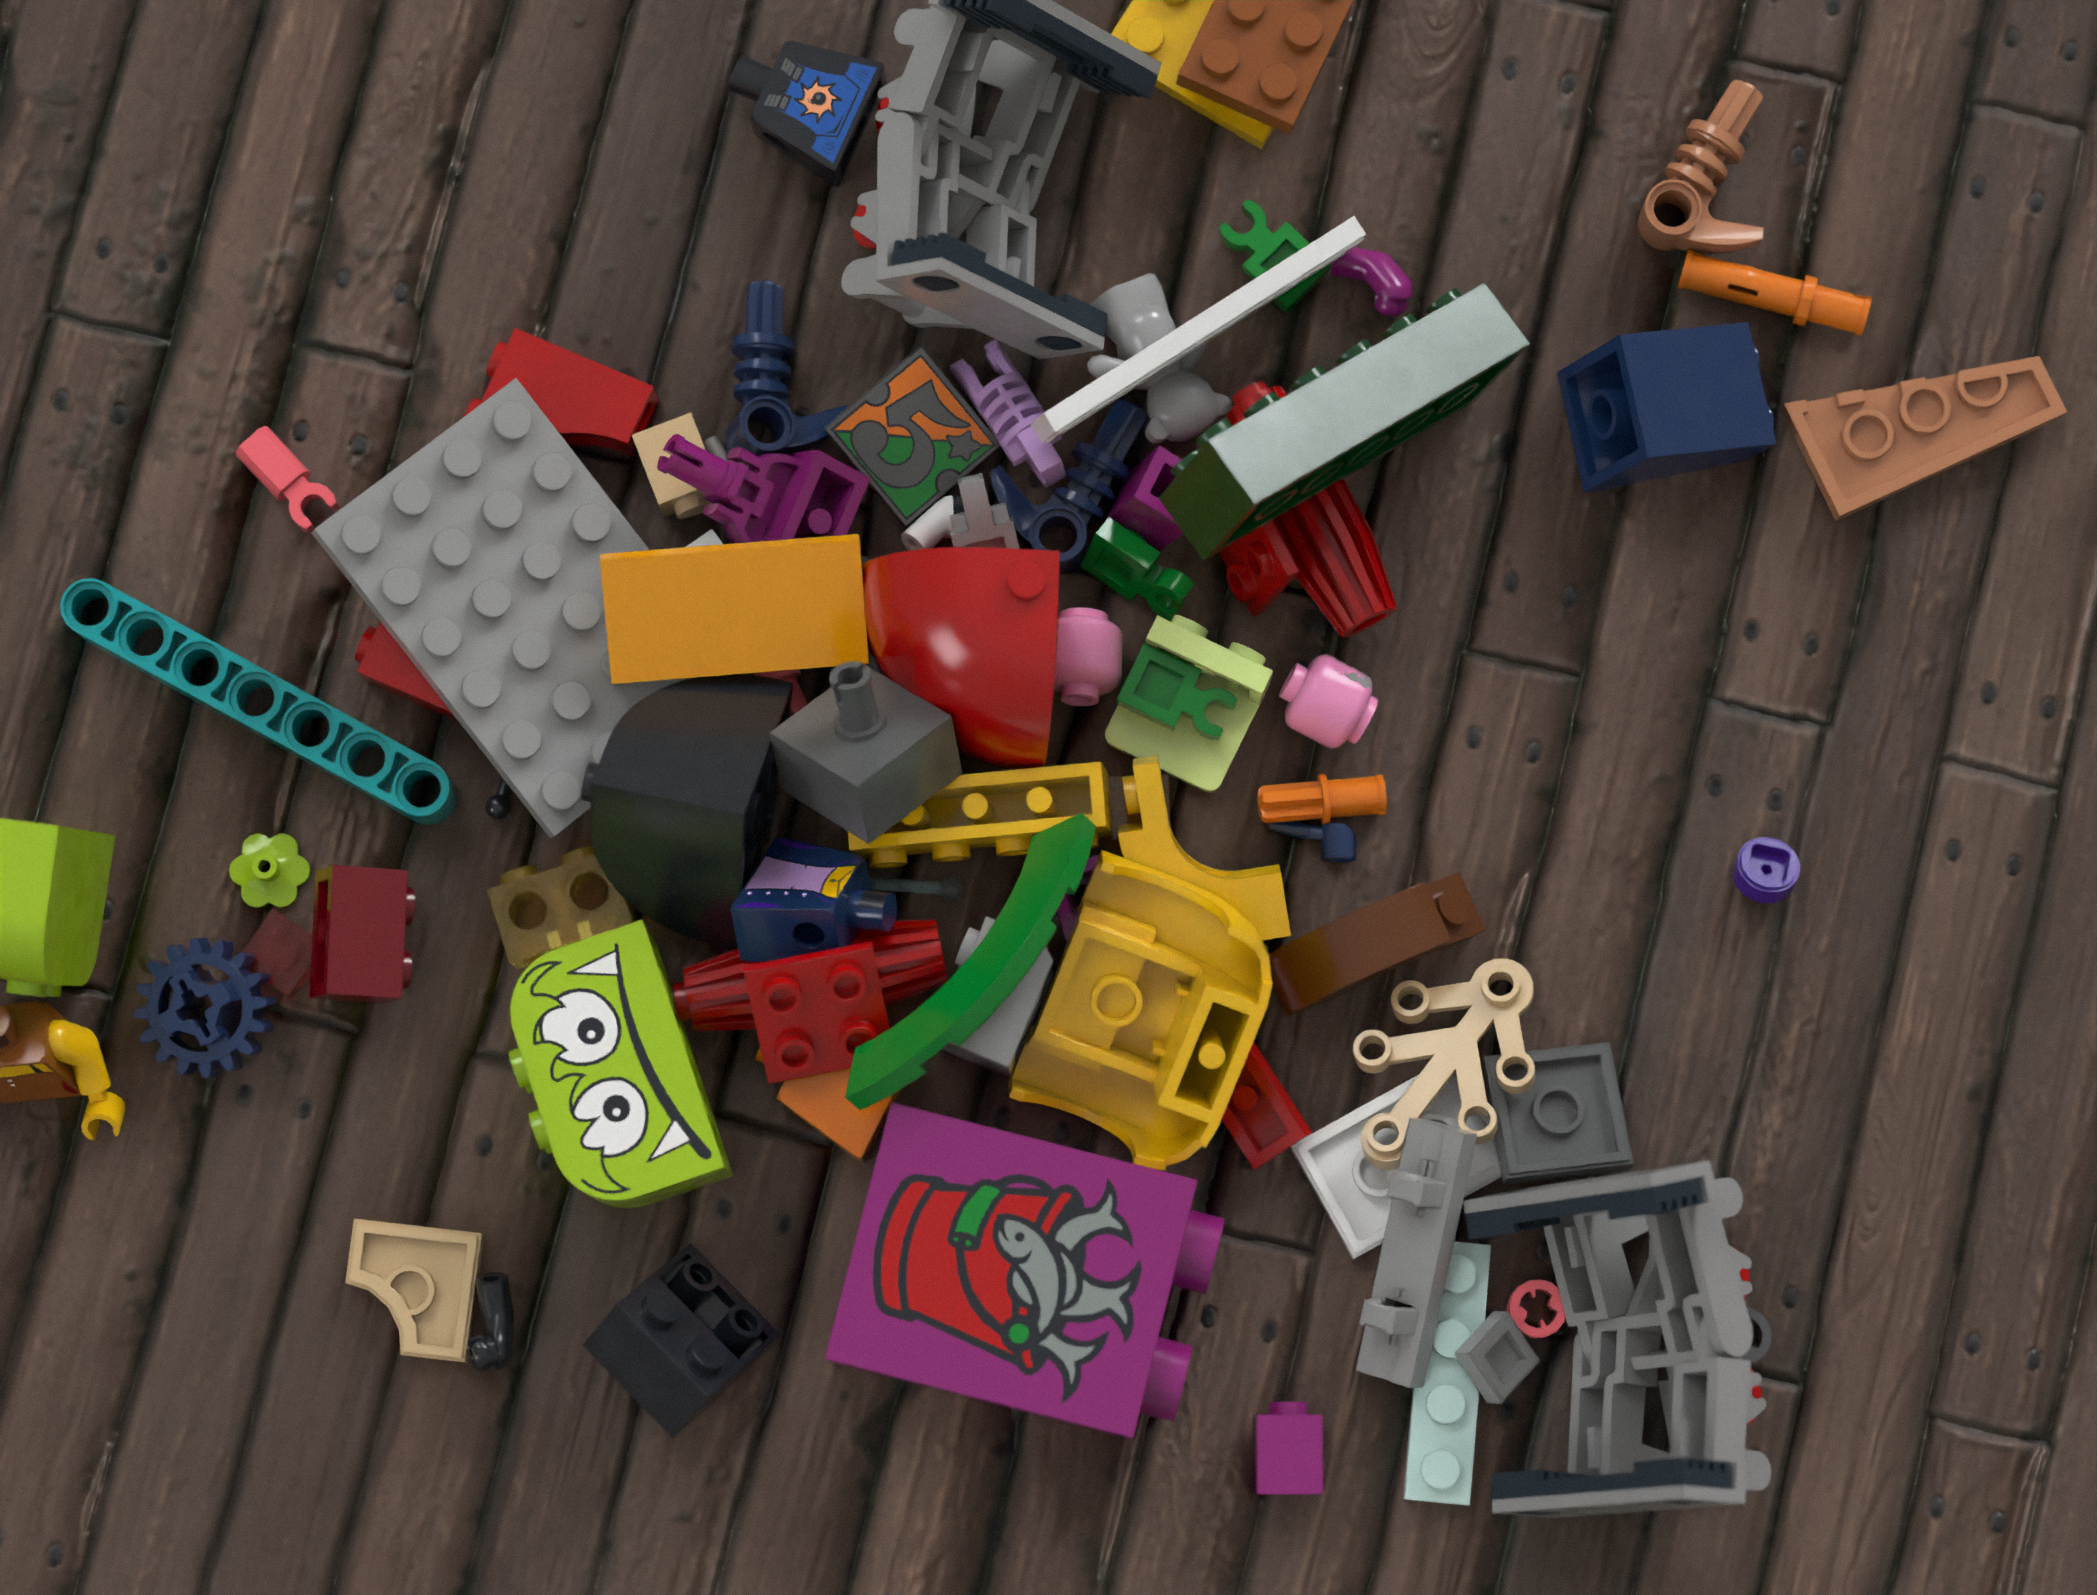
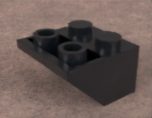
[583,1243,781,1438]

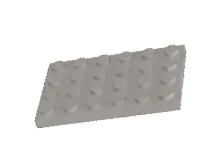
[311,378,746,838]

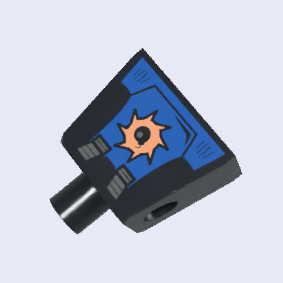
[728,41,887,187]

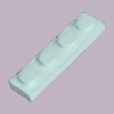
[1403,1242,1491,1505]

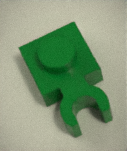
[1218,199,1331,314]
[1080,517,1194,621]
[1116,643,1237,740]

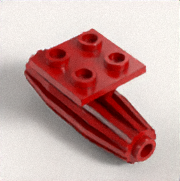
[1219,381,1398,638]
[673,920,948,1084]

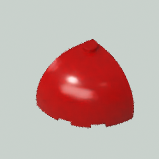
[862,547,1060,770]

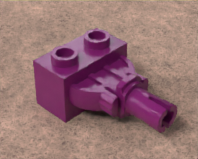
[657,434,871,544]

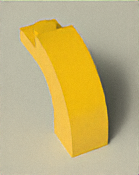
[1117,755,1291,940]

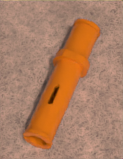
[1677,249,1872,337]

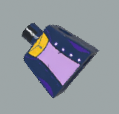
[730,837,897,961]

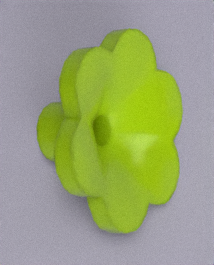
[229,833,311,908]

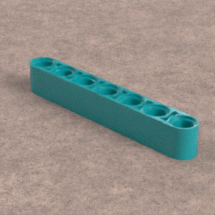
[60,578,458,825]

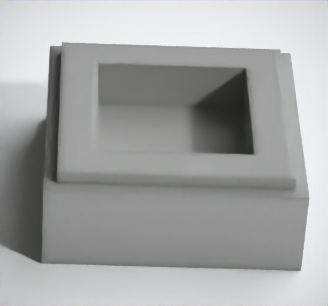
[1454,1311,1540,1404]

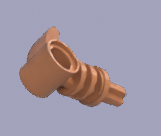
[1638,80,1764,254]

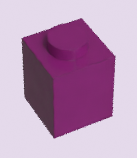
[1106,445,1183,552]
[1255,1402,1323,1494]

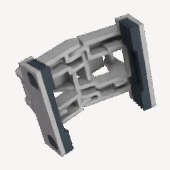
[841,0,1162,359]
[1463,1161,1771,1518]

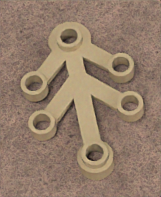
[1353,958,1536,1170]

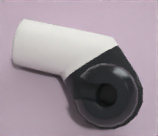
[901,496,993,550]

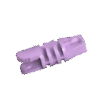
[949,339,1066,488]

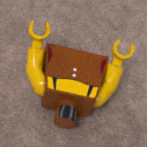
[0,1001,126,1140]

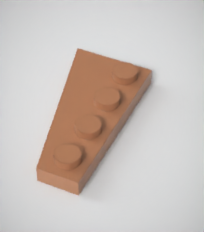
[1780,356,2067,521]

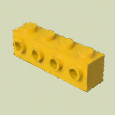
[848,762,1113,868]

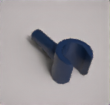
[1268,821,1357,863]

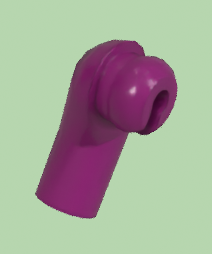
[1330,247,1413,316]

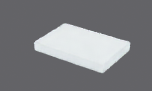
[1290,1072,1502,1260]

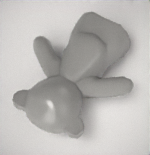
[1087,273,1232,443]

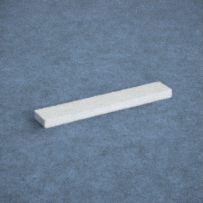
[1030,216,1366,444]

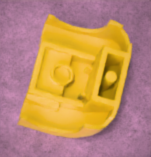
[1008,850,1273,1171]

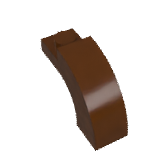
[1268,872,1486,1016]

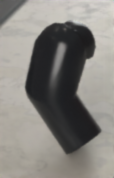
[467,1272,514,1371]

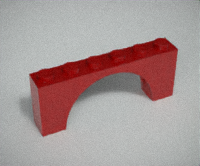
[355,328,659,722]

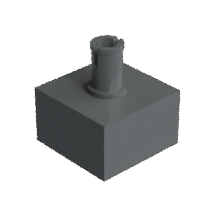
[769,661,963,844]

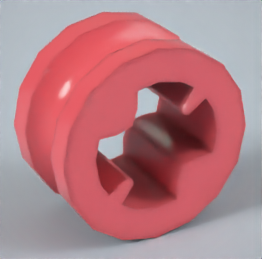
[1506,1279,1566,1339]

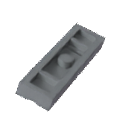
[1356,1118,1477,1388]

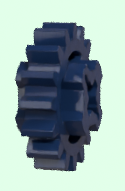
[133,938,277,1078]

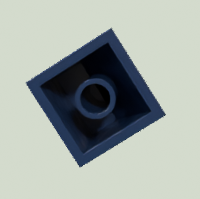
[1557,322,1776,493]

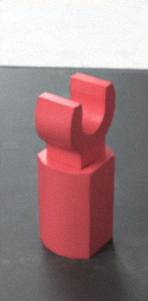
[236,426,340,534]

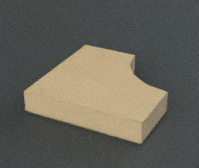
[345,1219,484,1363]

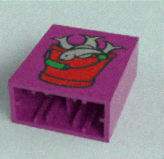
[825,1102,1225,1440]

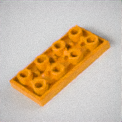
[600,534,869,684]

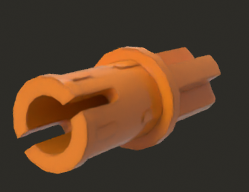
[1257,774,1387,824]

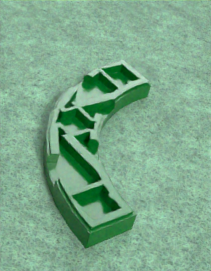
[845,813,1096,1110]

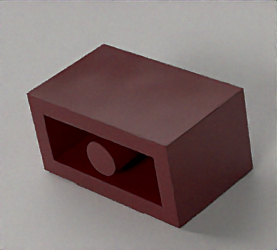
[309,865,415,1003]

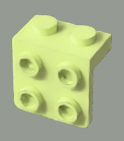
[1105,615,1273,793]

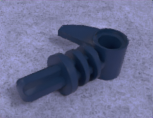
[725,280,848,456]
[990,398,1148,574]

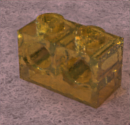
[487,846,636,969]

